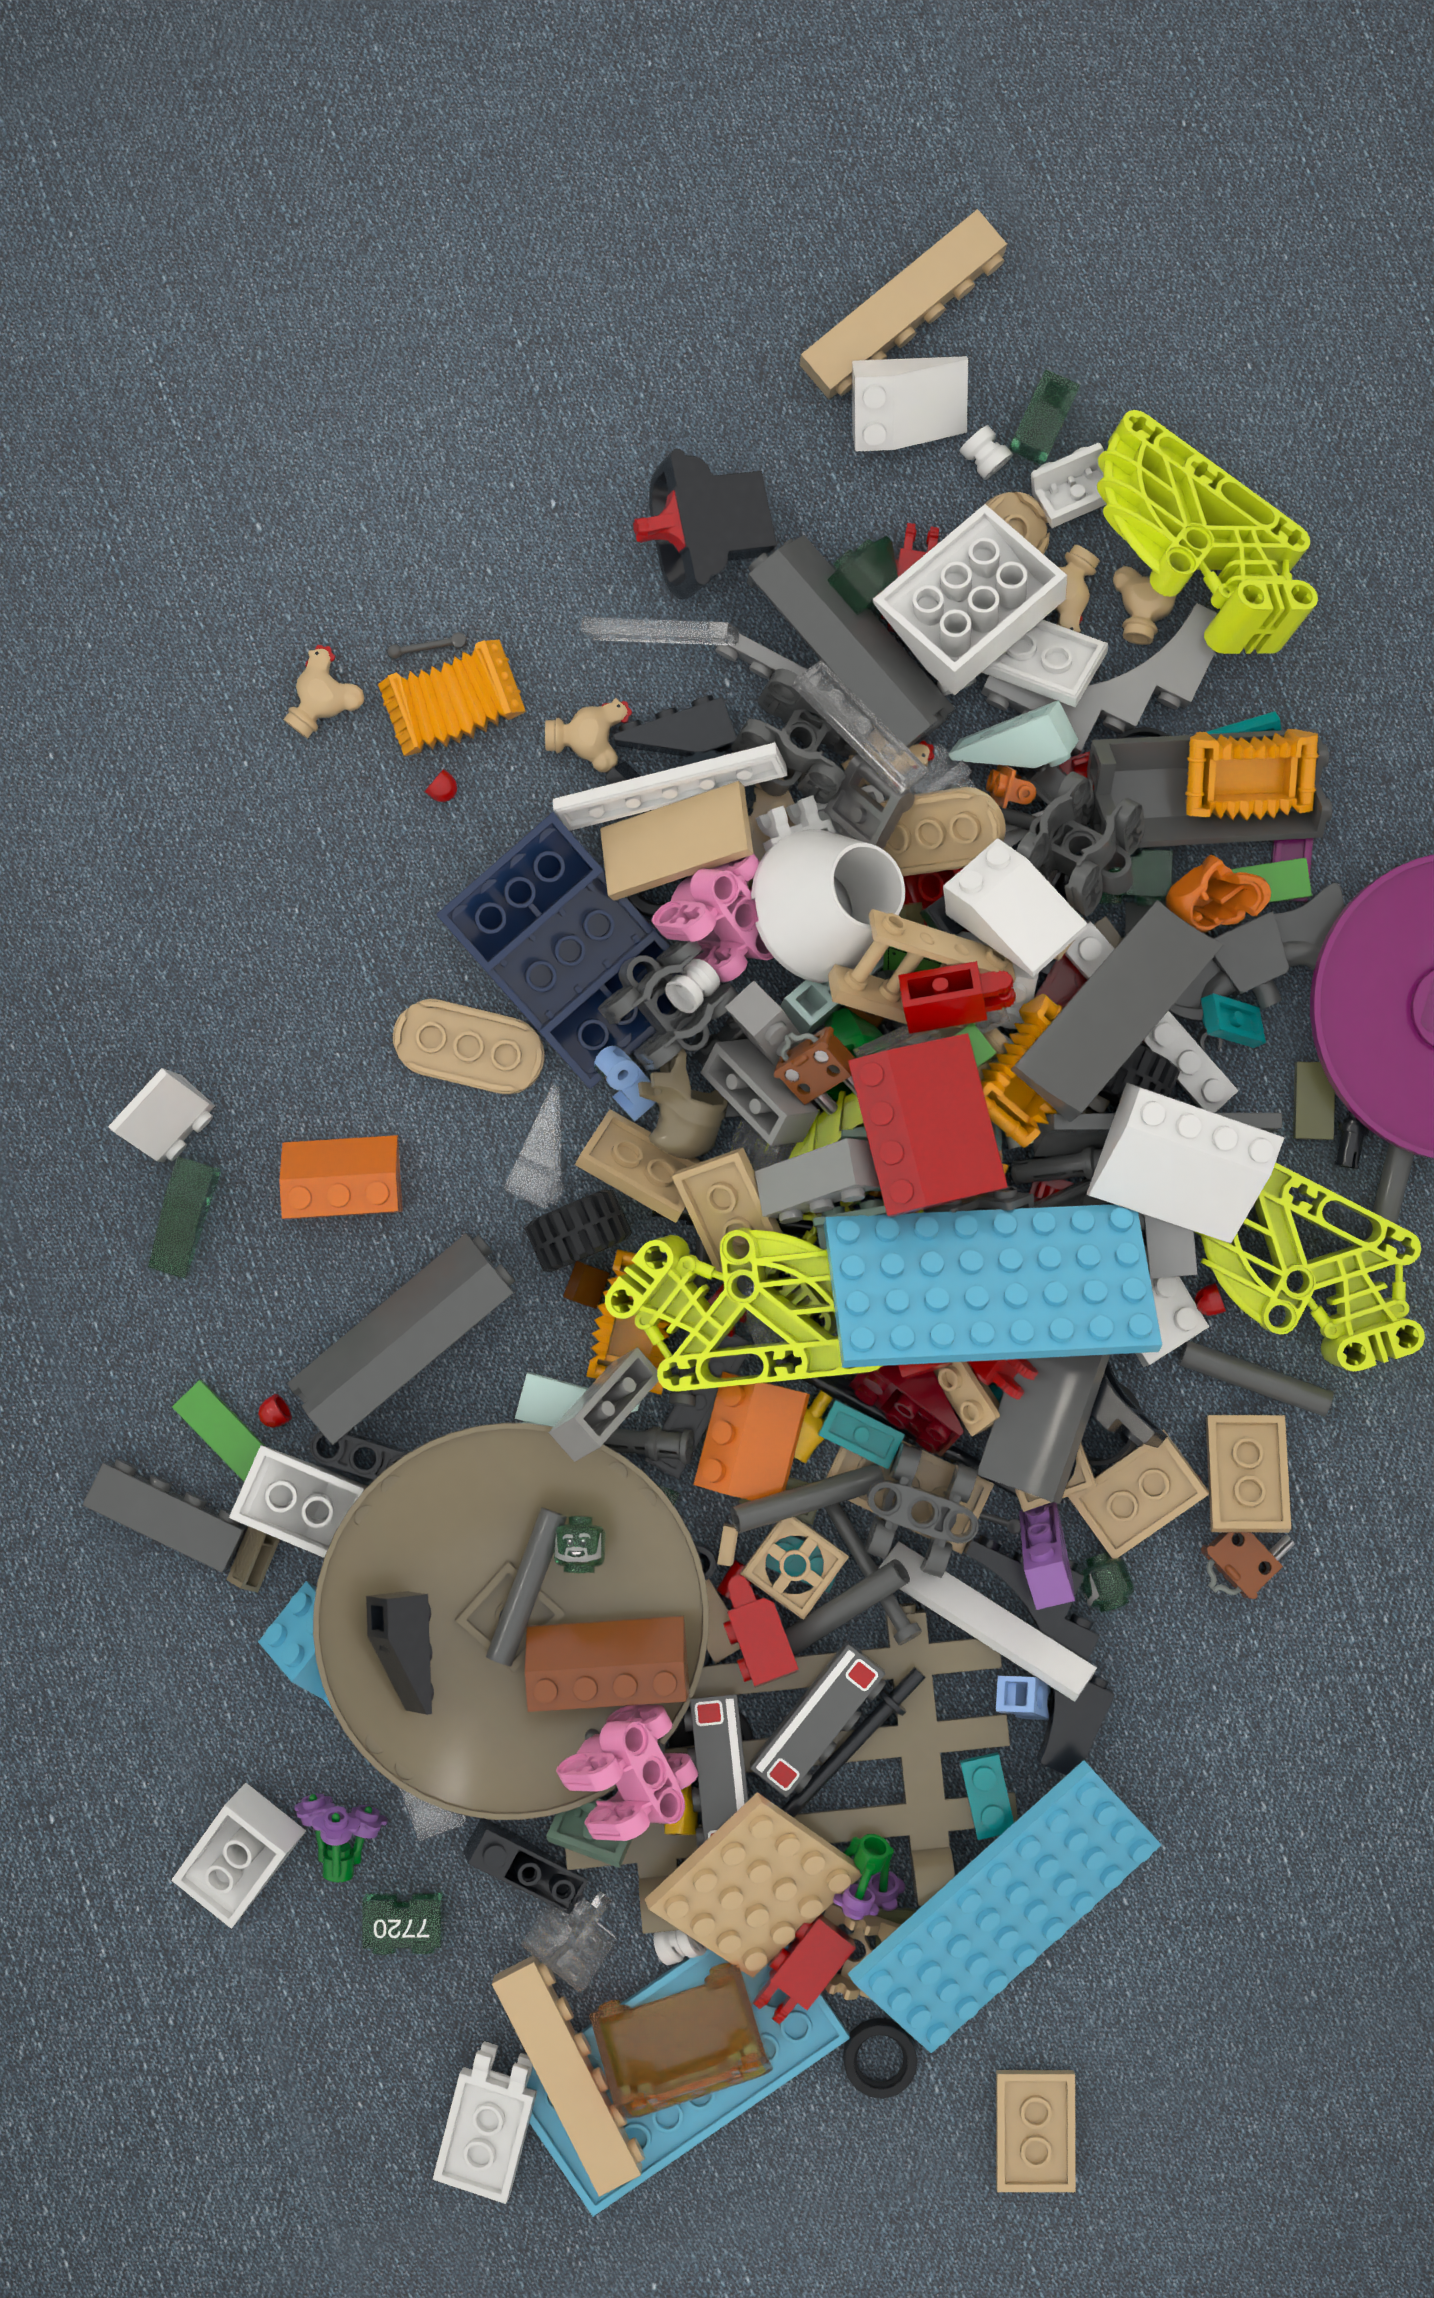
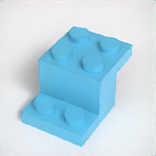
[258,1581,333,1711]

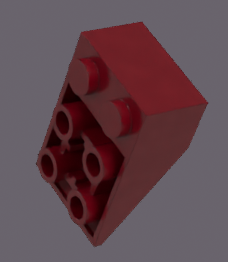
[849,1365,964,1457]

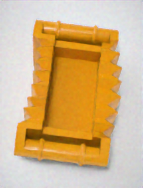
[378,639,526,756]
[1185,729,1319,821]
[980,994,1062,1148]
[586,1249,671,1395]

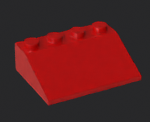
[848,1033,1008,1217]

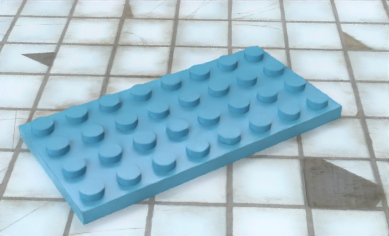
[824,1204,1162,1368]
[847,1760,1161,2053]
[527,1945,850,2217]

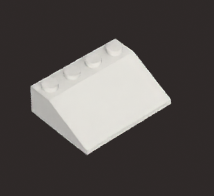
[873,504,1067,695]
[1087,1082,1284,1243]

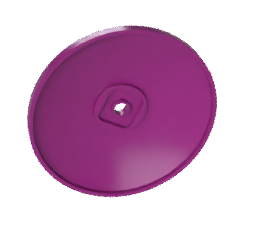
[1310,854,1434,1159]

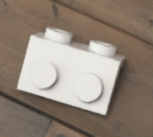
[1031,443,1106,528]

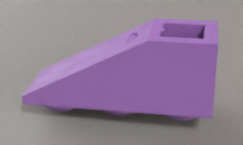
[1019,1503,1075,1610]

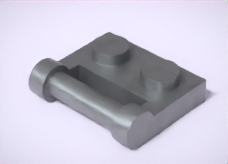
[824,753,915,849]

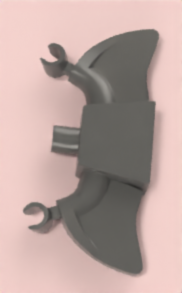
[1169,883,1344,1050]

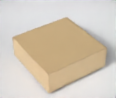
[717,1523,738,1567]

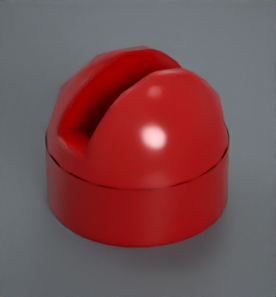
[424,769,457,802]
[1195,1283,1226,1316]
[258,1394,292,1428]

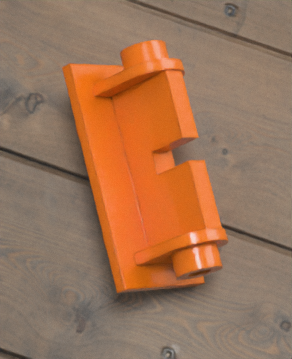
[986,765,1036,809]

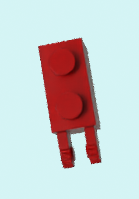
[723,1575,799,1688]

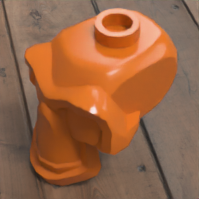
[1166,855,1271,933]

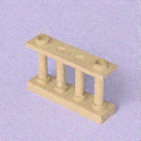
[828,909,1016,1037]

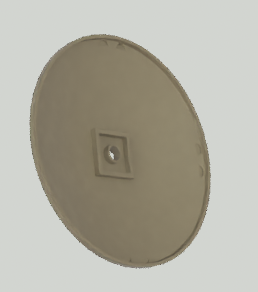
[313,1423,709,1820]

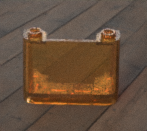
[589,1963,773,2119]

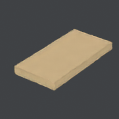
[600,781,753,901]
[826,1440,994,1554]

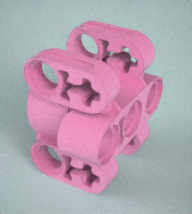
[652,853,774,982]
[556,1705,698,1841]

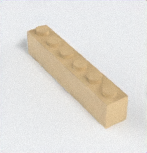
[800,209,1007,399]
[492,1954,645,2197]

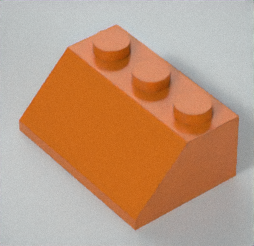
[279,1135,403,1219]
[693,1372,810,1501]

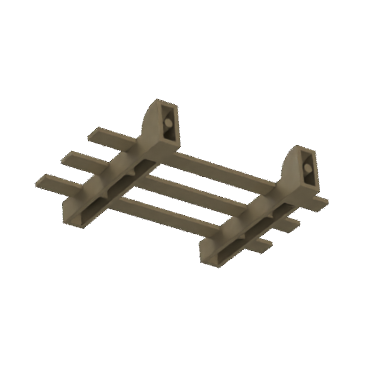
[565,1603,1018,1934]

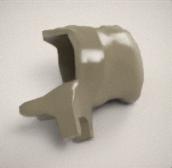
[638,1048,729,1159]

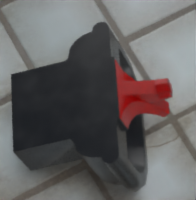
[633,448,777,600]

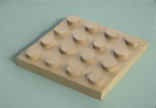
[645,1792,862,1978]

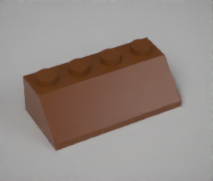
[525,1615,690,1712]

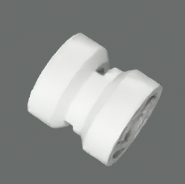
[960,425,1013,480]
[665,959,720,1013]
[654,1930,707,1965]

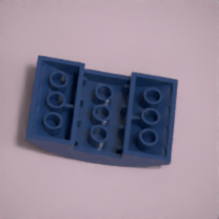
[436,812,686,1089]

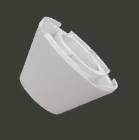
[751,830,905,983]

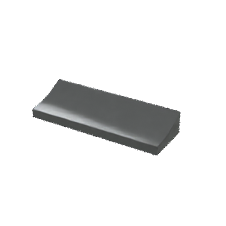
[1011,900,1224,1122]
[1034,1113,1282,1156]
[977,1354,1110,1504]

